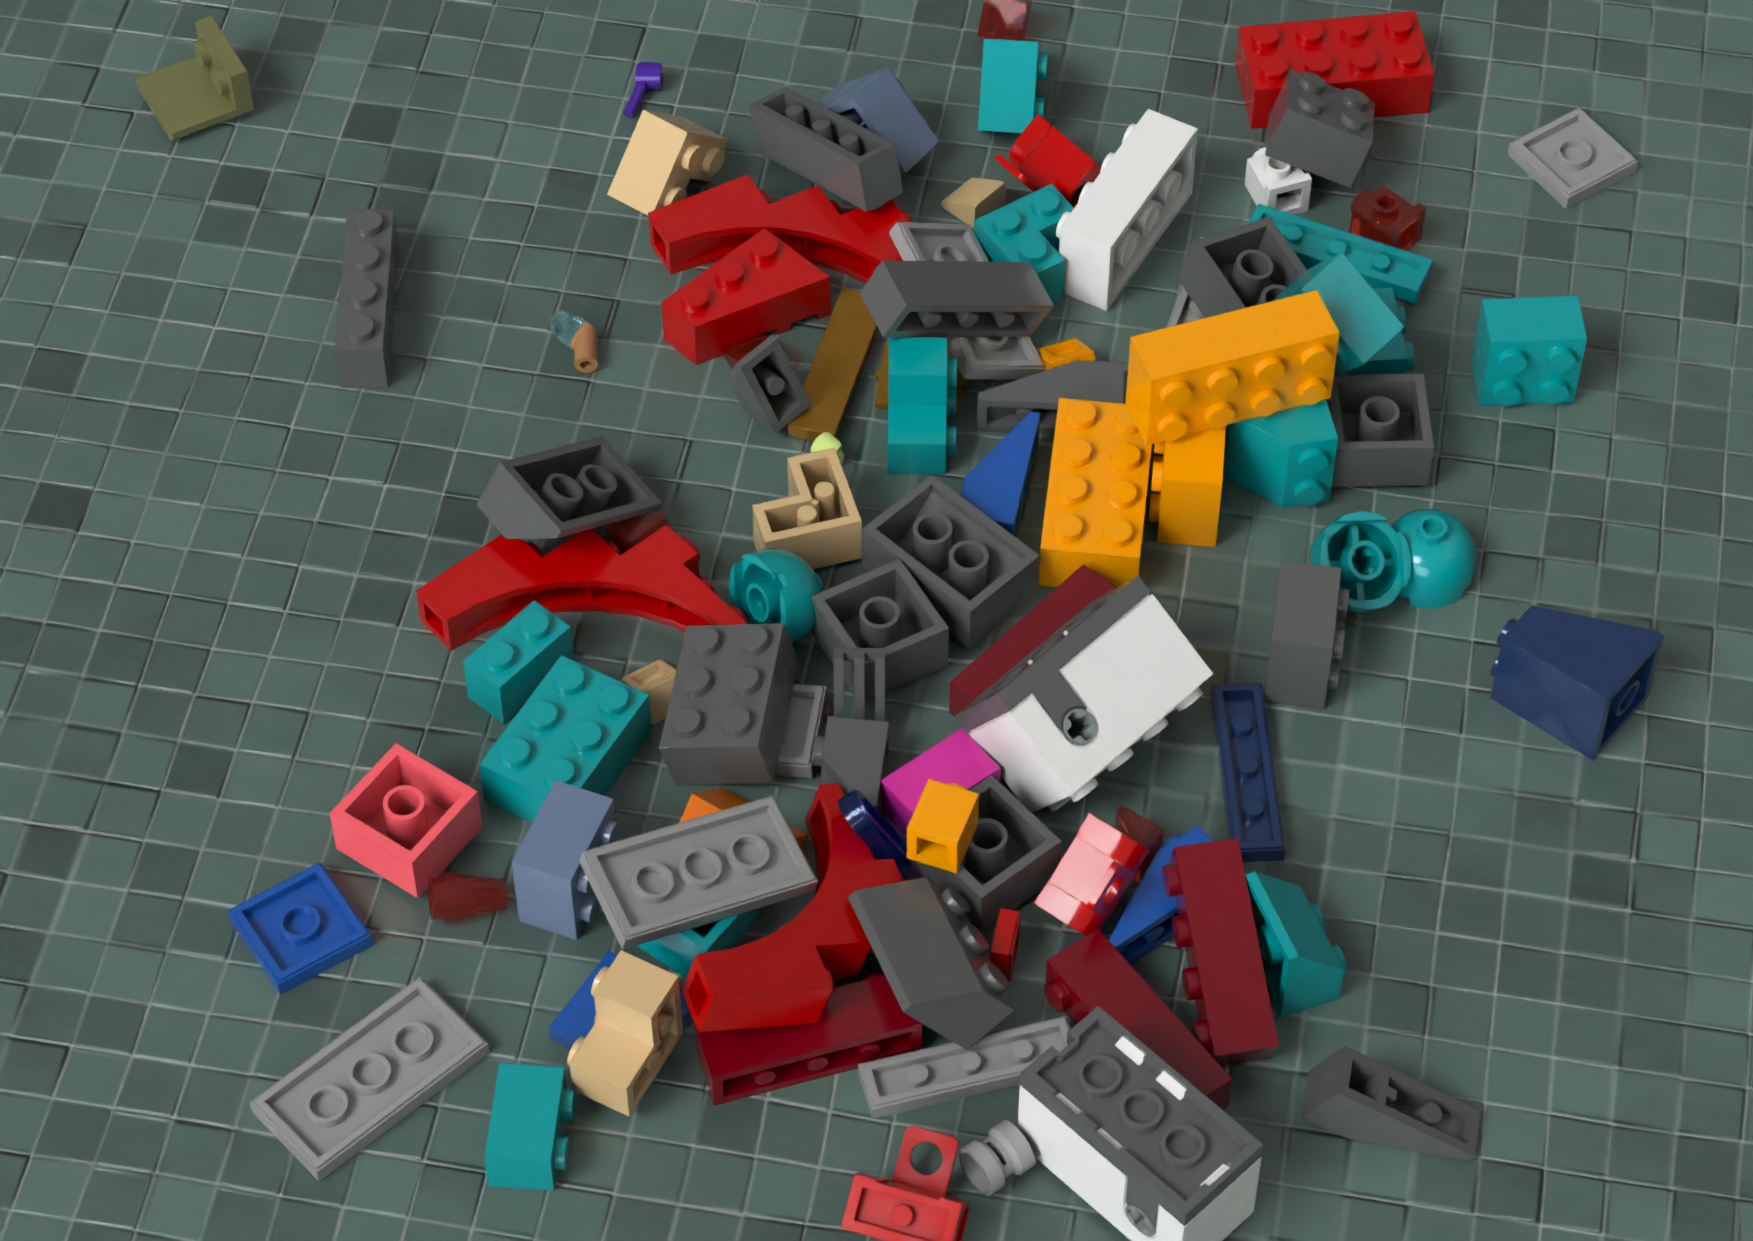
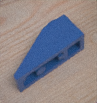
[960,412,1040,538]
[1108,825,1213,965]

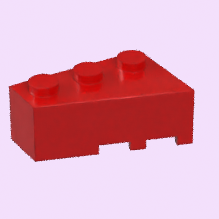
[662,228,831,365]

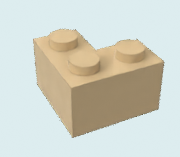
[607,110,728,216]
[752,447,862,569]
[567,950,683,1117]

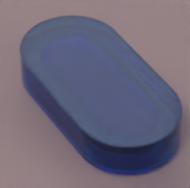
[838,789,912,872]

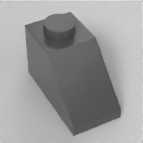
[727,334,812,434]
[812,716,889,836]

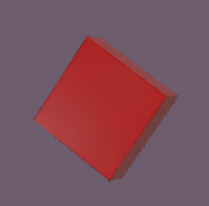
[990,908,1021,981]

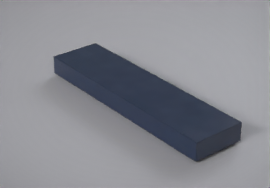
[1210,683,1285,862]

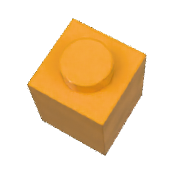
[907,779,979,874]

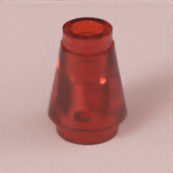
[428,872,507,924]

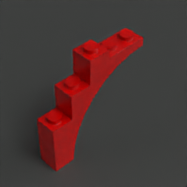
[648,174,913,284]
[416,525,749,651]
[681,783,906,1032]

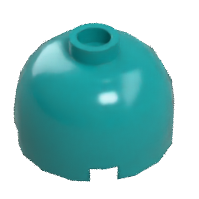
[1383,509,1477,608]
[1308,511,1412,613]
[729,548,824,643]

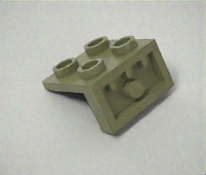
[136,16,254,140]

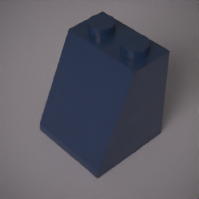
[1491,605,1664,761]

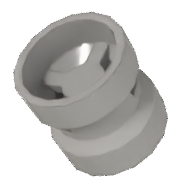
[958,1120,1035,1196]

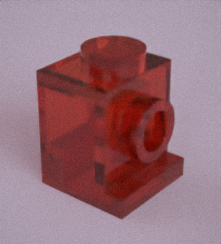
[1349,185,1426,251]

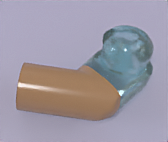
[549,310,598,373]

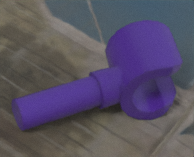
[623,62,664,118]

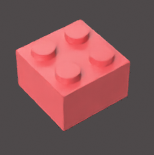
[329,743,483,898]

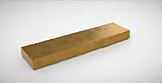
[788,288,879,442]

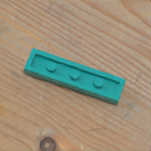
[1248,203,1433,304]

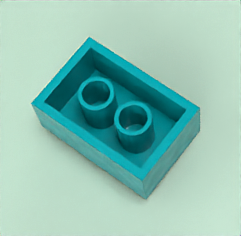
[479,655,652,823]

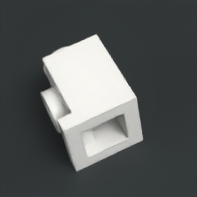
[1245,147,1312,215]

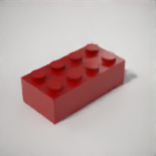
[1235,11,1434,129]

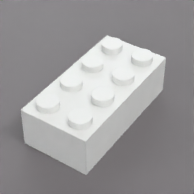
[1056,109,1198,311]

